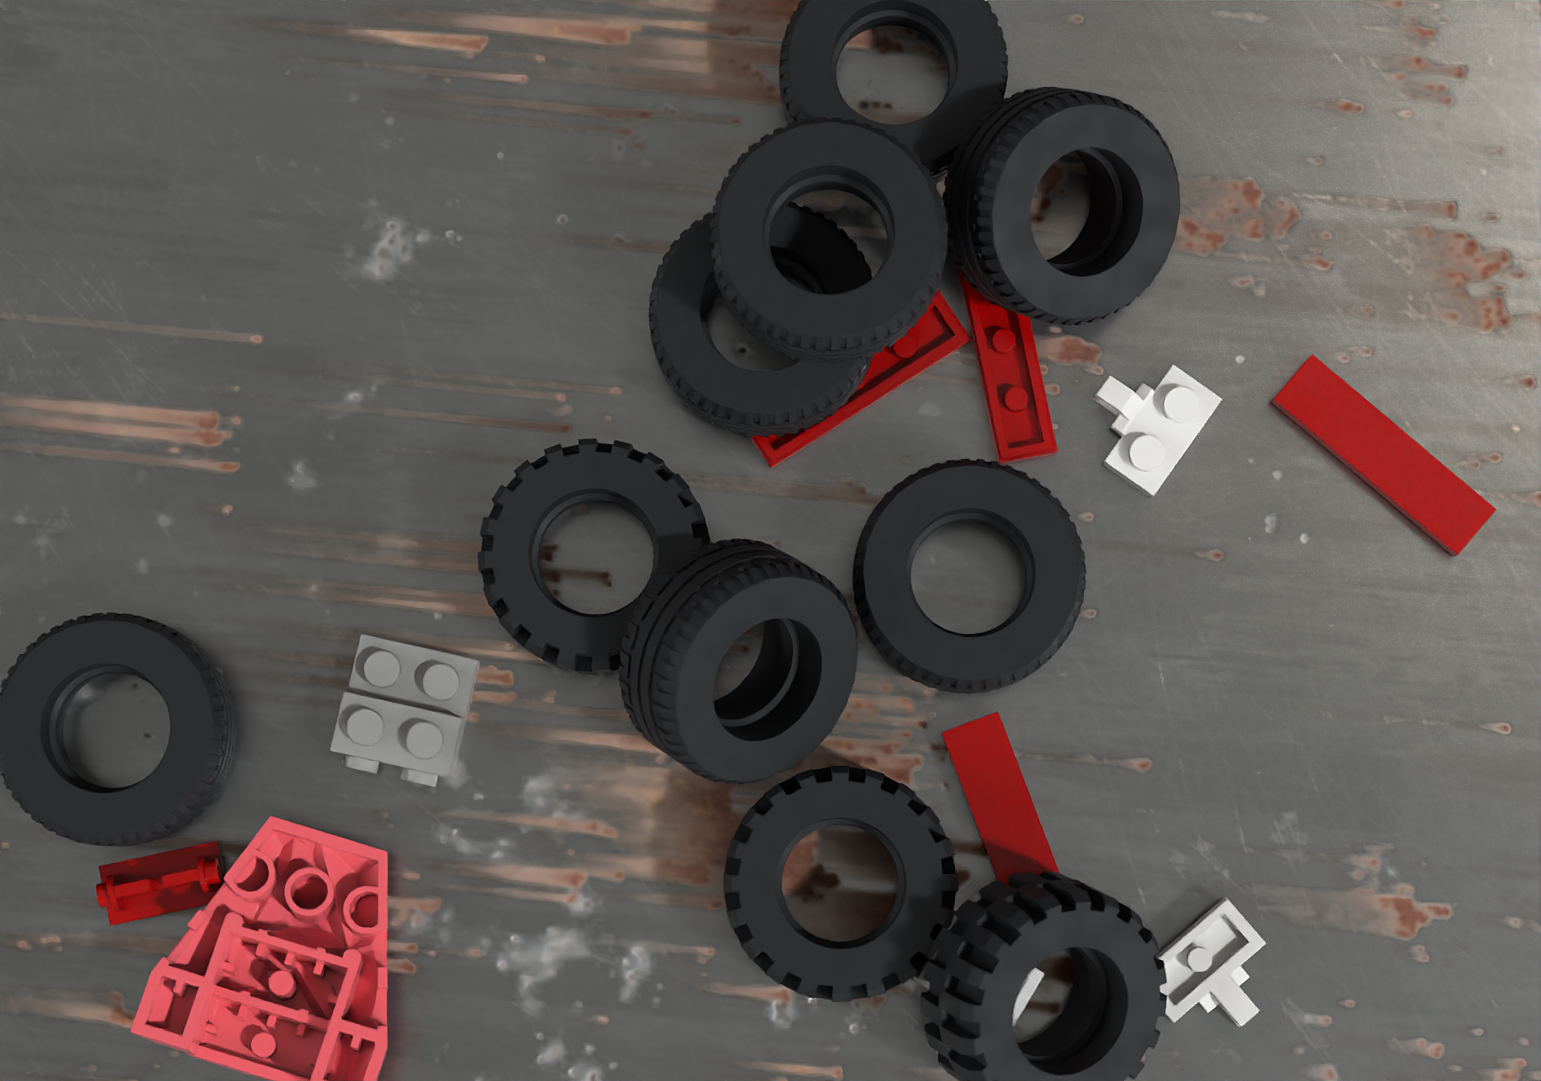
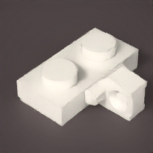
[1093,365,1222,498]
[1155,897,1266,1027]

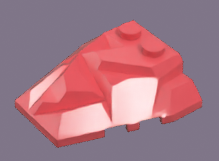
[130,816,388,1081]

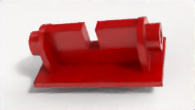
[96,841,225,926]

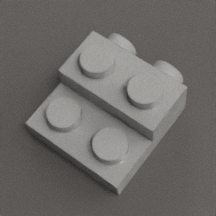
[330,634,480,787]

